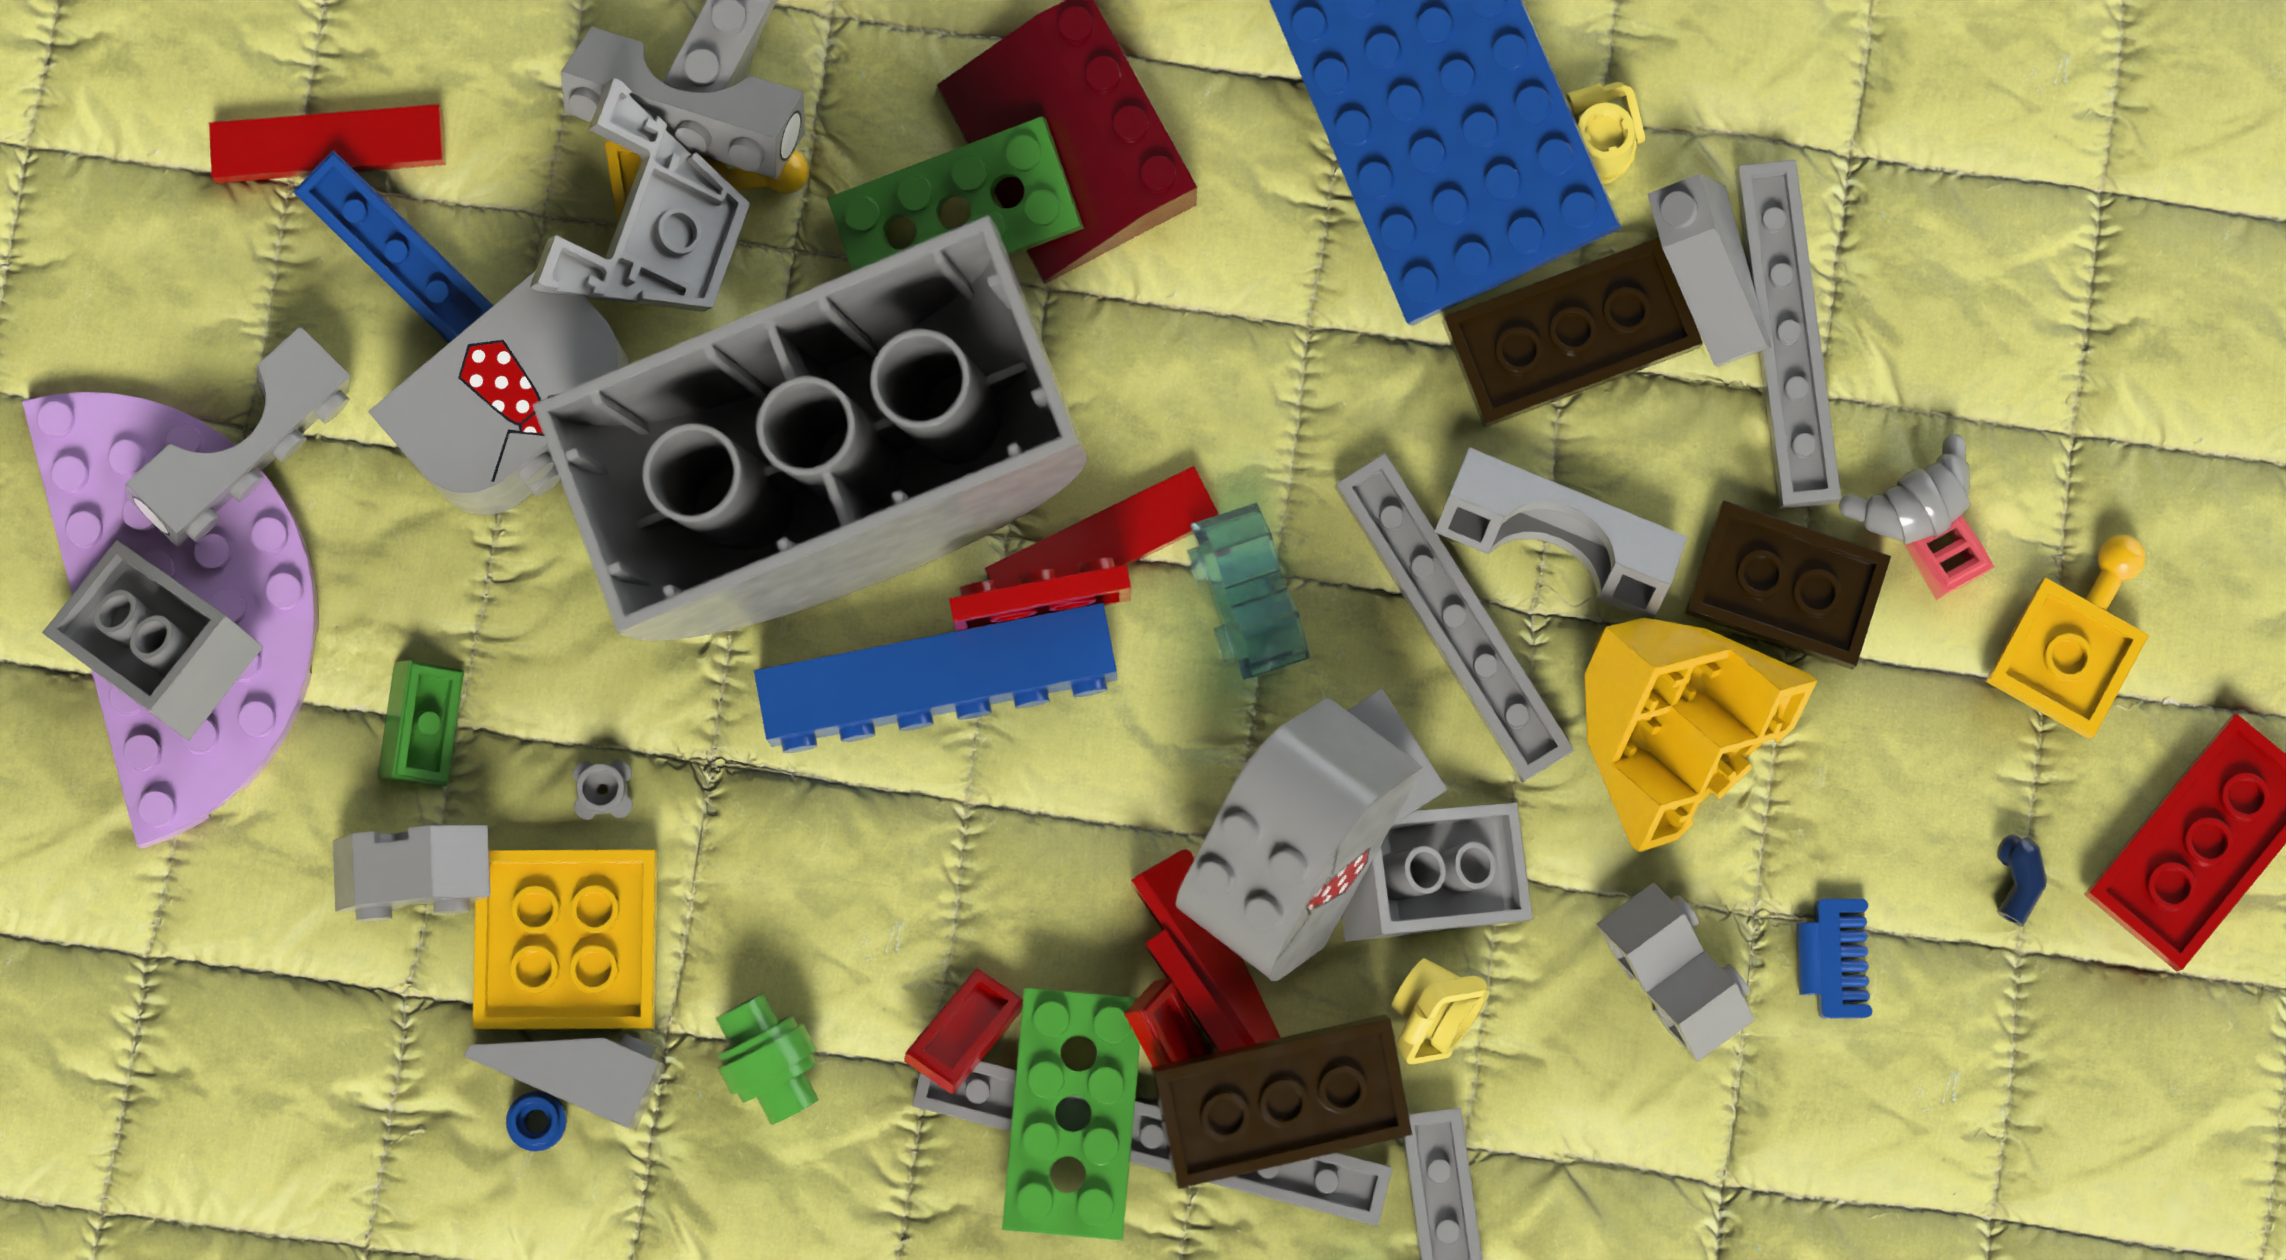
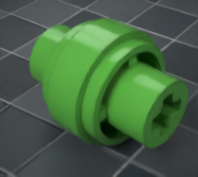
[716,993,819,1125]

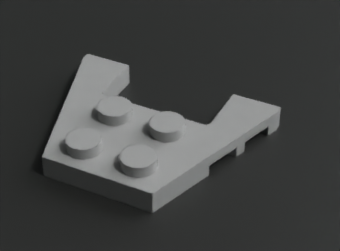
[530,78,750,312]

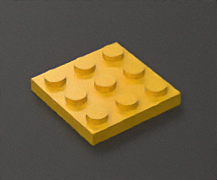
[473,850,658,1030]

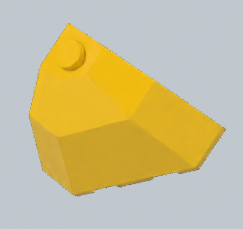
[1584,617,1817,852]

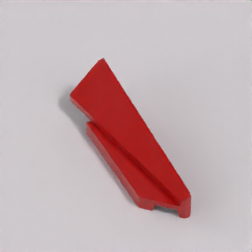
[1131,849,1281,1052]

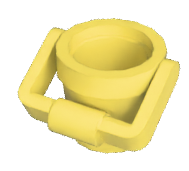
[1566,82,1645,184]
[1391,958,1489,1064]

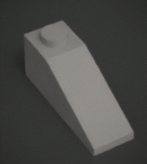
[1647,173,1771,367]
[464,1033,666,1130]

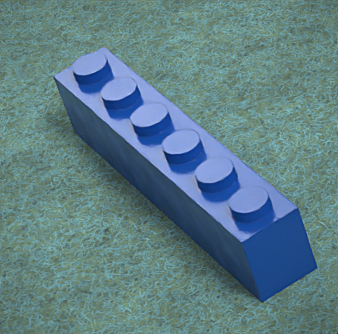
[754,603,1117,753]

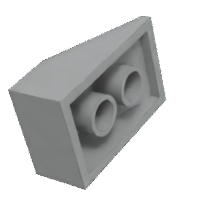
[42,540,263,741]
[1342,802,1533,942]

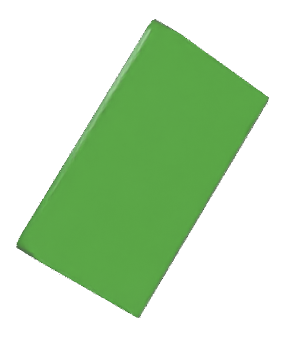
[378,660,464,786]

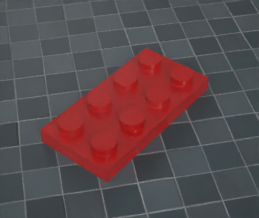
[2084,714,2286,972]

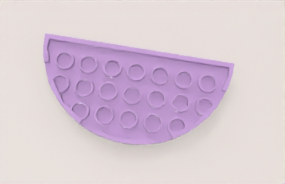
[22,392,319,849]

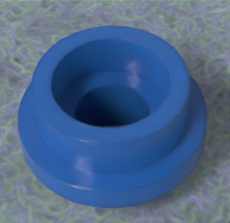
[506,1091,567,1152]

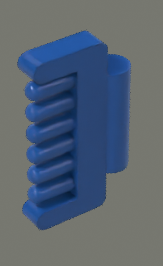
[1797,899,1872,1019]

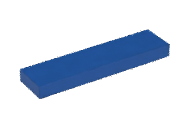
[293,151,494,343]

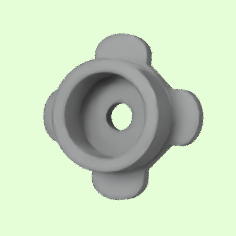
[573,760,633,820]

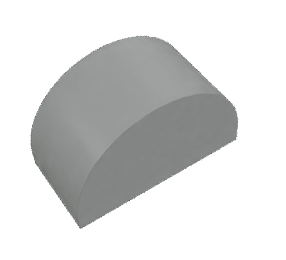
[533,216,1087,641]

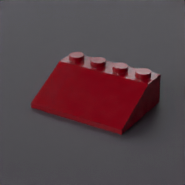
[937,0,1197,284]

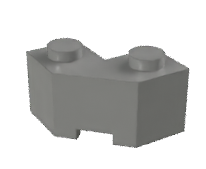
[333,825,490,922]
[1597,883,1755,1062]

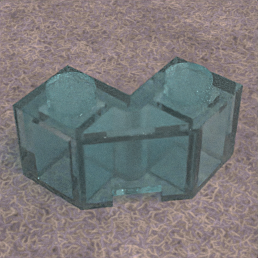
[1186,502,1310,680]

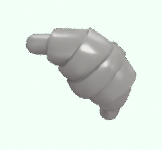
[1839,434,1970,545]

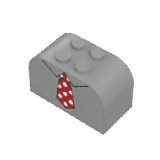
[368,270,630,515]
[1176,697,1424,981]

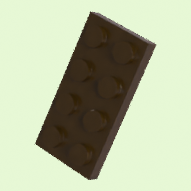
[1442,237,1703,428]
[1151,1014,1412,1189]

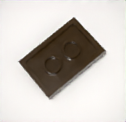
[1685,500,1891,669]

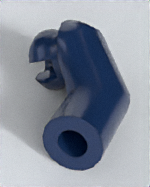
[1997,835,2047,927]

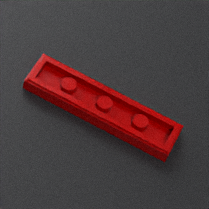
[209,104,446,184]
[985,466,1220,589]

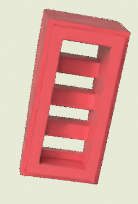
[1903,515,1995,600]

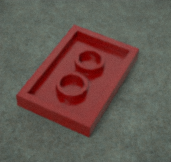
[949,558,1131,631]

